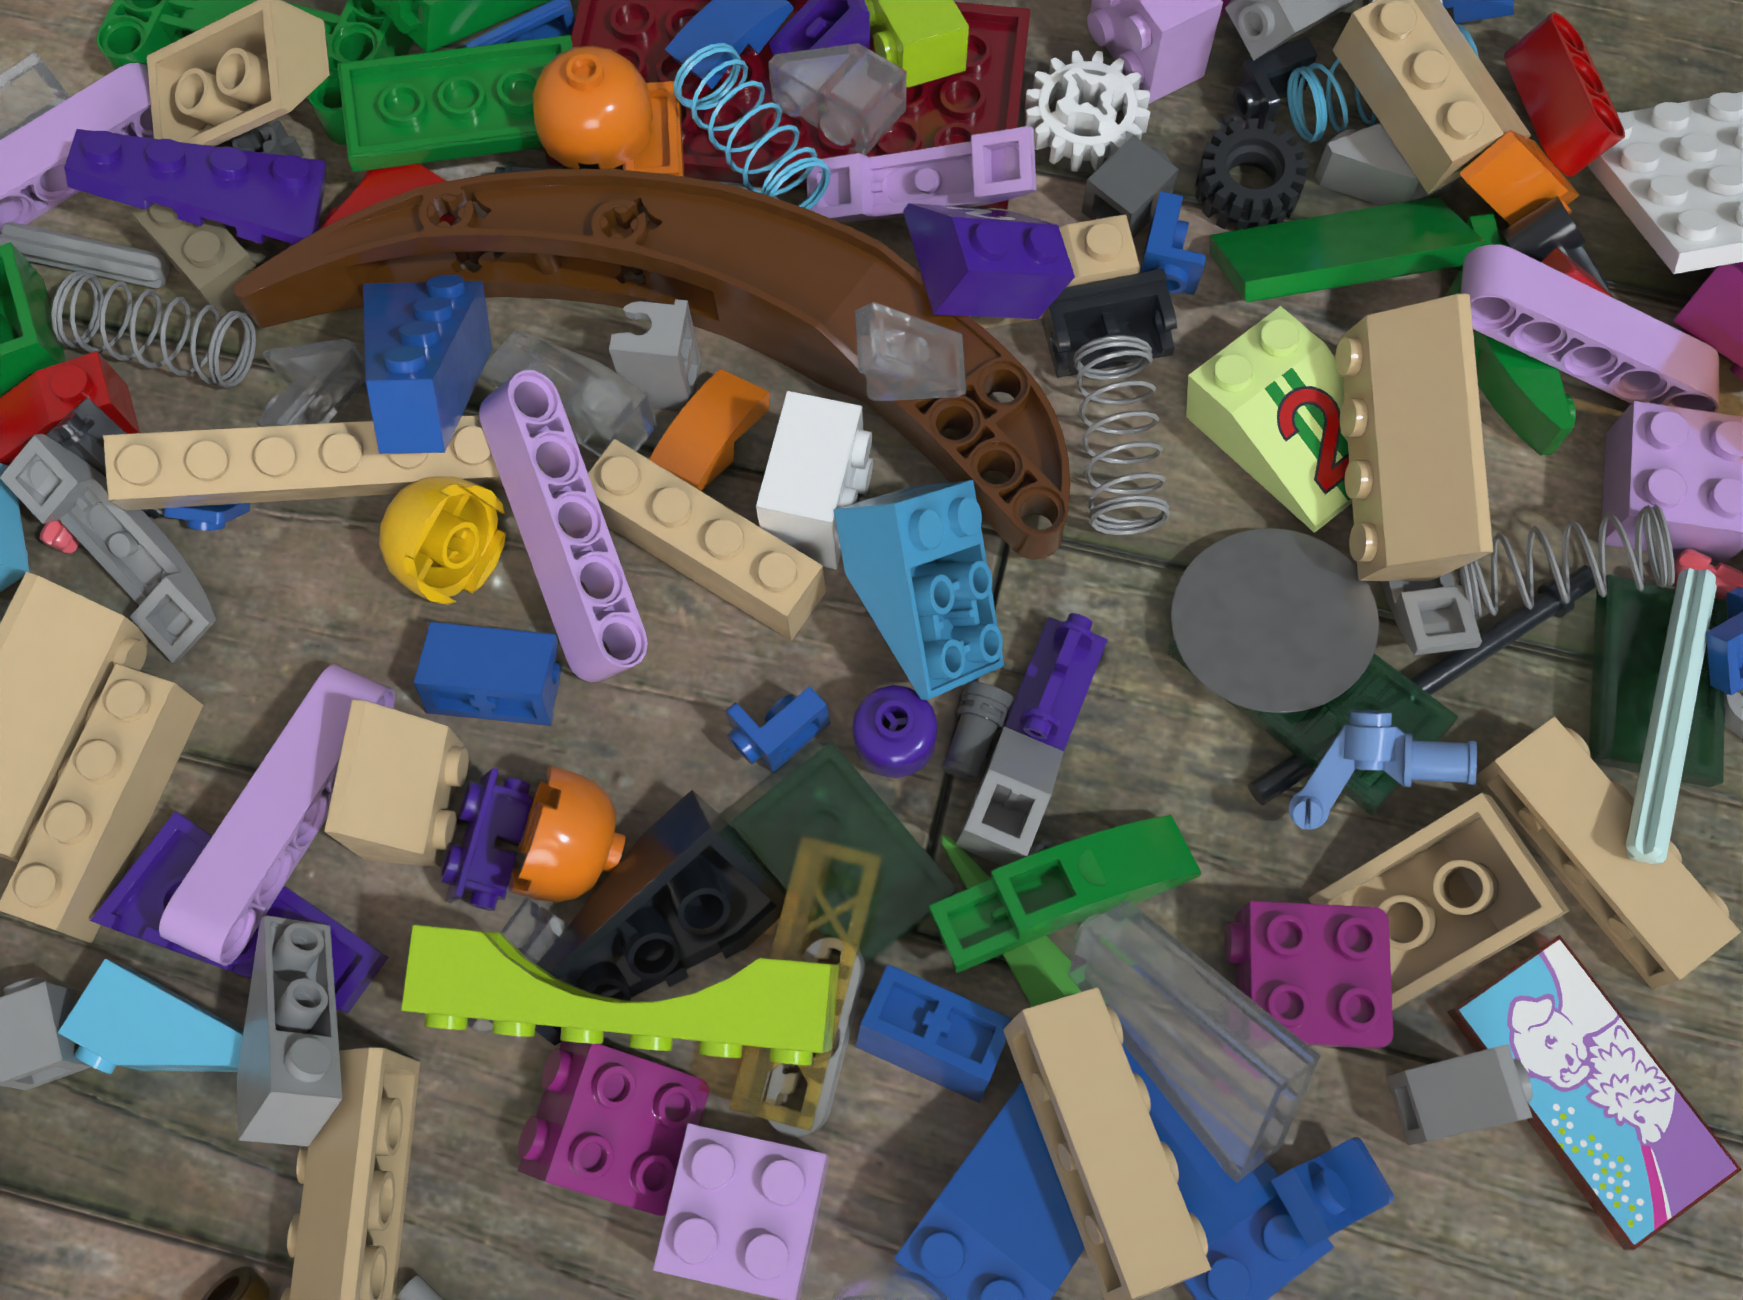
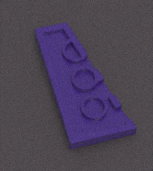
[64,129,327,246]
[90,811,389,1014]

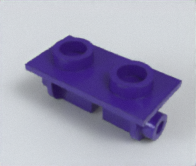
[1004,613,1108,751]
[440,768,533,911]

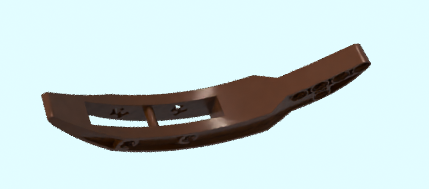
[234,169,1071,560]

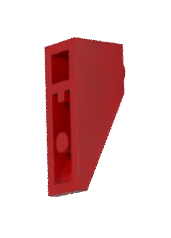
[0,351,140,466]

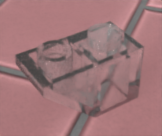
[768,43,907,156]

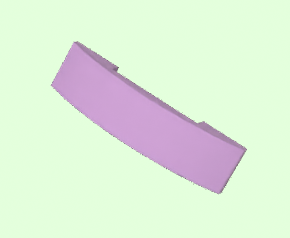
[806,126,1037,222]

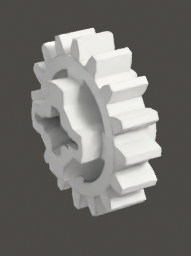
[1024,51,1150,172]

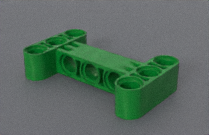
[96,0,414,146]

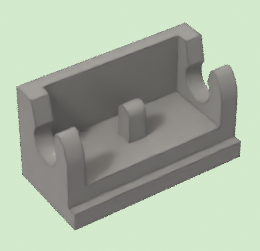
[609,299,701,412]

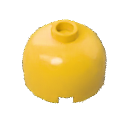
[379,476,506,605]

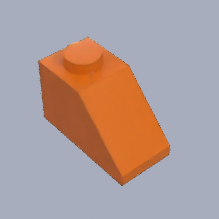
[1459,130,1579,225]

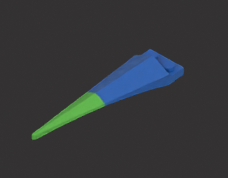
[942,834,1334,1300]

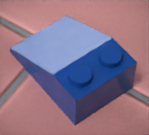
[894,1082,1085,1300]

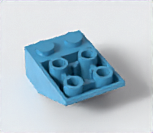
[833,480,1004,700]

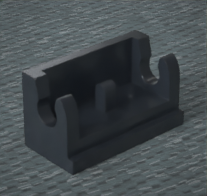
[1042,268,1177,378]

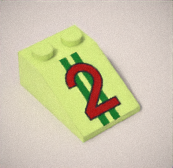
[1186,306,1352,533]

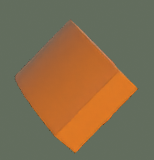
[649,368,770,491]

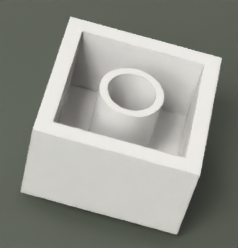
[756,391,873,570]

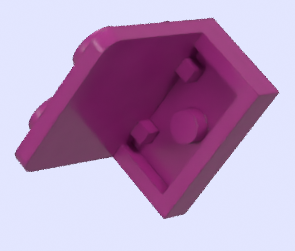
[1224,901,1393,1051]
[517,1041,709,1216]

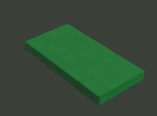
[337,35,573,172]
[1210,196,1485,303]

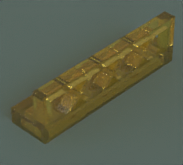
[729,836,882,1131]

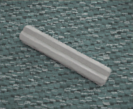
[0,222,171,288]

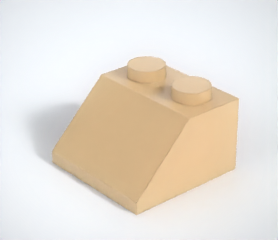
[324,699,469,868]

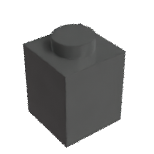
[1082,135,1179,238]

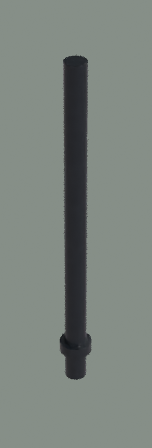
[1248,565,1597,805]

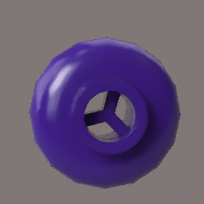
[852,685,938,778]

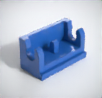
[414,622,562,726]
[856,964,1013,1103]

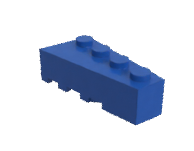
[363,275,493,454]

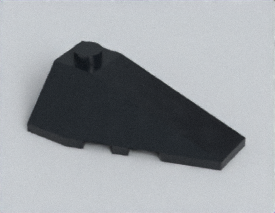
[535,790,795,1046]

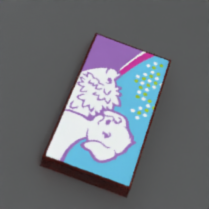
[1447,935,1742,1250]

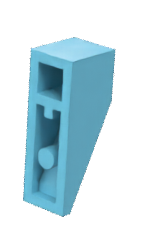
[58,959,244,1074]

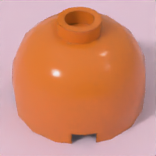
[532,45,653,169]
[509,765,626,902]

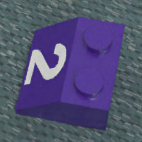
[903,203,1075,319]

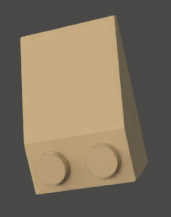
[1308,793,1570,1011]

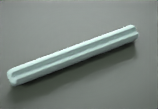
[1626,568,1717,865]

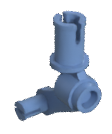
[1289,710,1477,830]

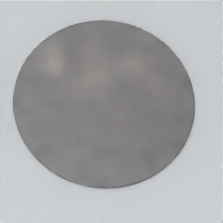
[1171,528,1379,713]

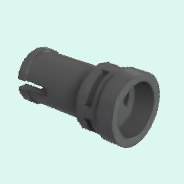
[941,681,1014,782]

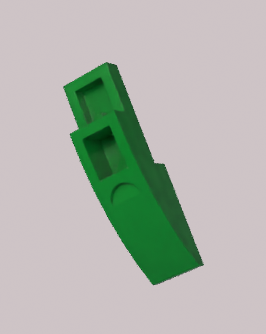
[1445,214,1576,456]
[929,815,1201,973]

